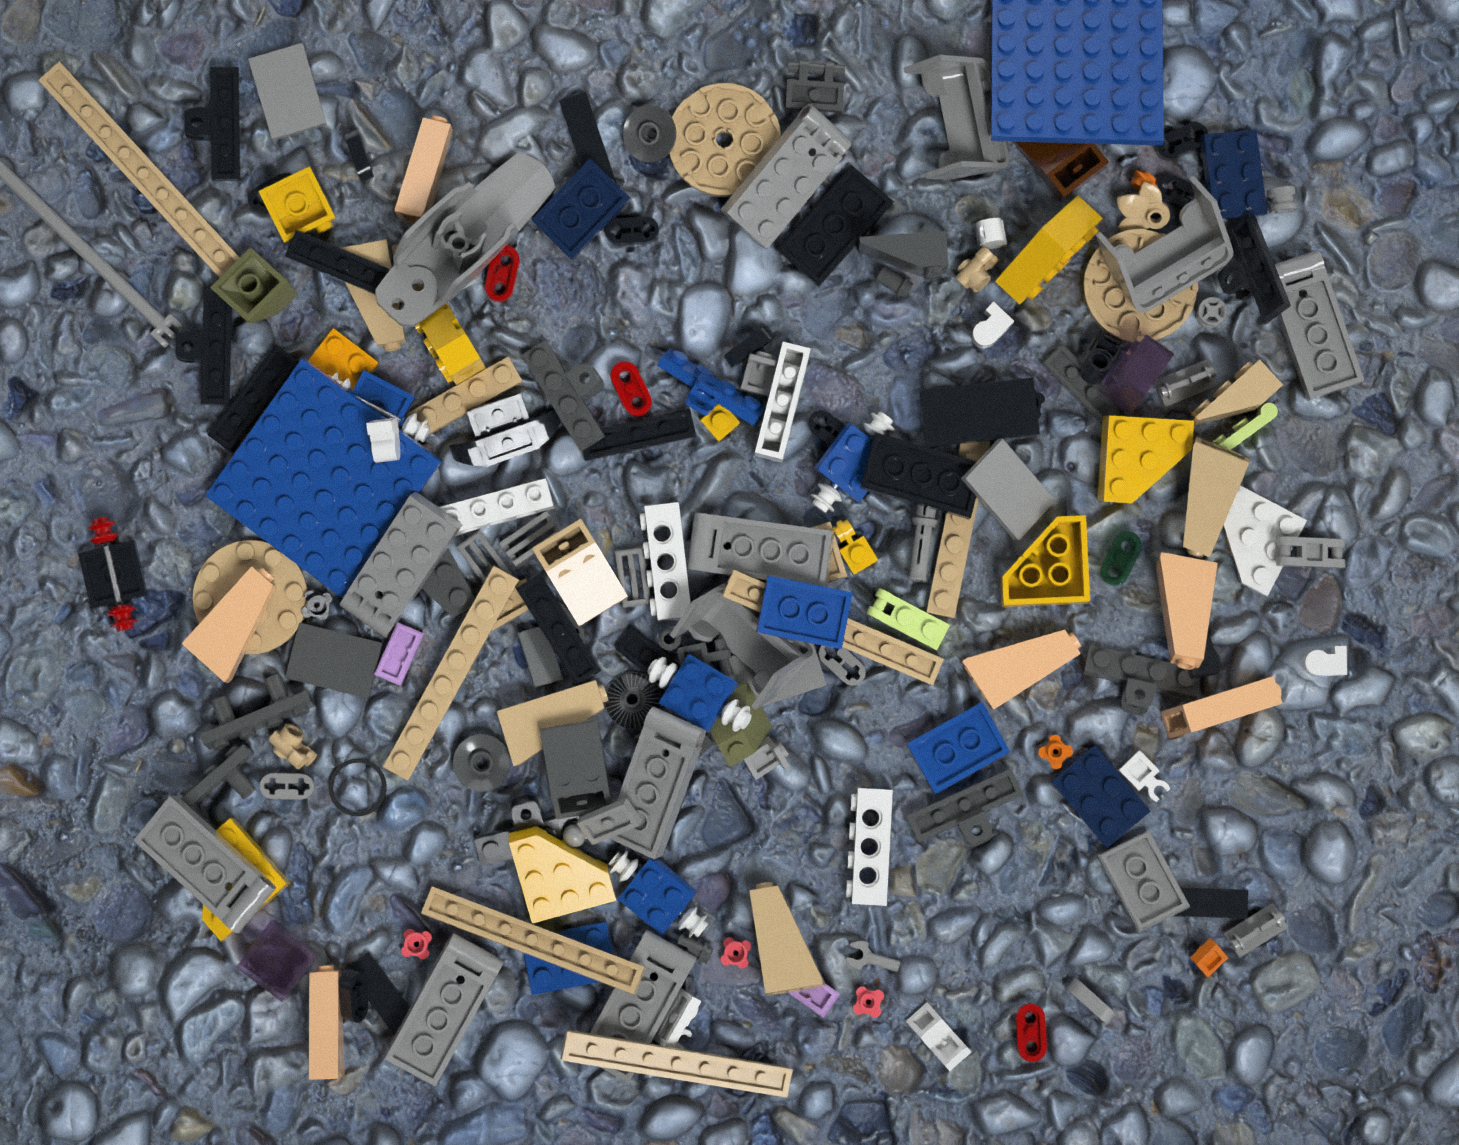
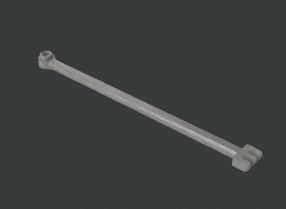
[0,160,185,348]

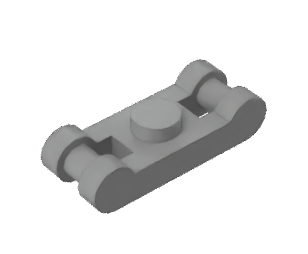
[1276,537,1345,569]

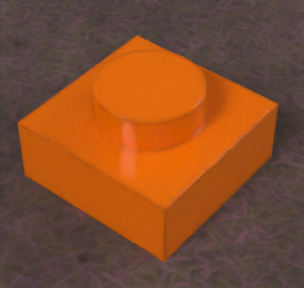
[1190,938,1228,978]

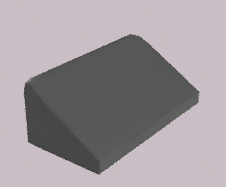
[518,627,563,688]

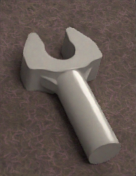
[845,940,900,972]

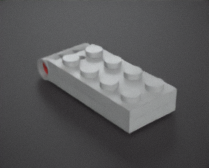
[720,104,852,249]
[1275,250,1365,401]
[339,492,463,638]
[687,513,835,587]
[609,707,706,860]
[133,796,276,934]
[590,930,697,1083]
[383,933,504,1087]

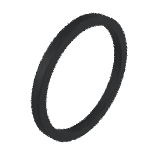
[329,759,387,816]

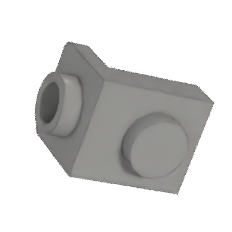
[741,351,777,397]
[743,736,790,780]

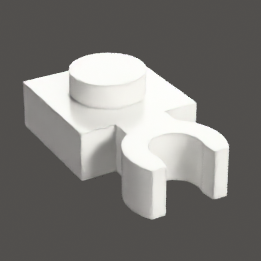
[1118,750,1170,802]

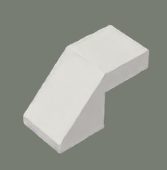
[906,1002,971,1071]

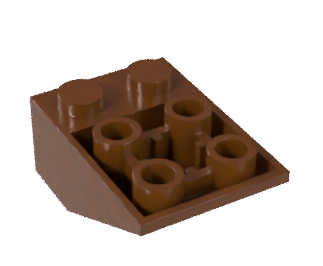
[1013,142,1109,202]

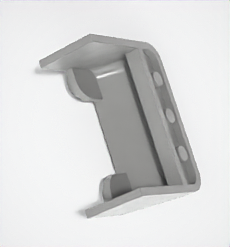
[904,55,1009,180]
[1096,176,1233,312]
[670,581,813,710]

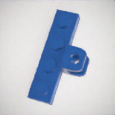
[657,349,765,426]

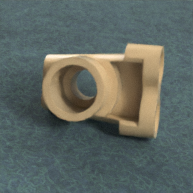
[955,246,999,293]
[269,724,317,769]

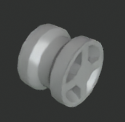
[1267,186,1298,214]
[1196,297,1227,328]

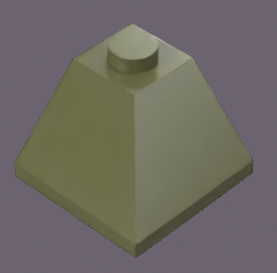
[210,247,298,324]
[710,681,772,767]

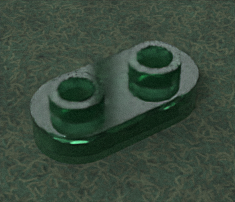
[1099,531,1142,586]

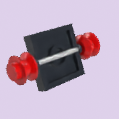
[78,517,148,632]

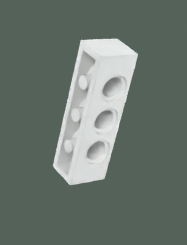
[755,342,811,463]
[439,478,555,536]
[640,502,691,622]
[846,788,893,906]

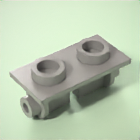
[1154,360,1218,407]
[1224,903,1288,958]

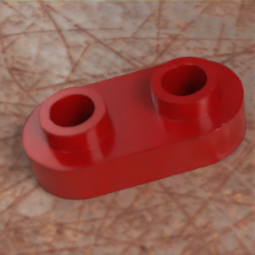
[485,245,520,303]
[611,362,652,417]
[1016,1003,1047,1062]

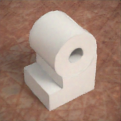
[974,218,1007,251]
[972,302,1014,349]
[366,418,400,463]
[1302,646,1347,676]

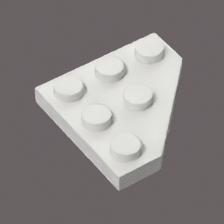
[1223,486,1307,597]

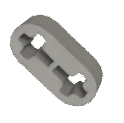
[819,645,866,686]
[259,773,316,800]
[1066,978,1116,1025]

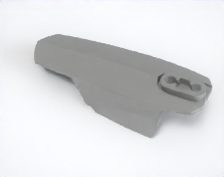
[375,153,555,327]

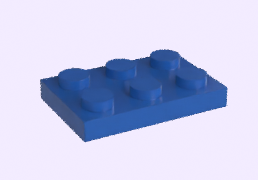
[756,575,853,649]
[907,702,1010,794]
[524,922,613,995]

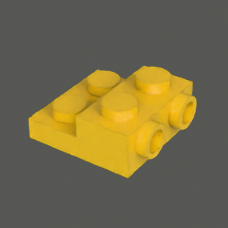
[258,166,337,244]

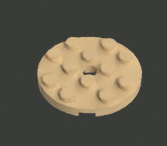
[669,83,781,197]
[1083,229,1198,343]
[193,540,308,655]

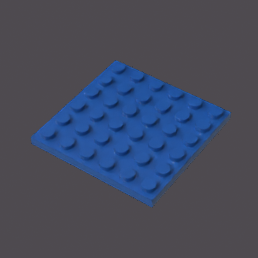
[991,0,1164,145]
[205,358,442,598]

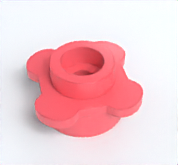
[401,929,432,960]
[720,938,751,969]
[853,986,884,1018]

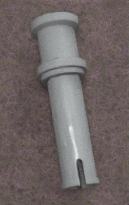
[908,505,938,581]

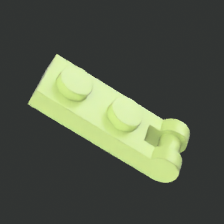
[1211,403,1278,450]
[866,588,950,651]

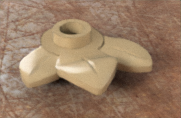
[1117,182,1170,231]

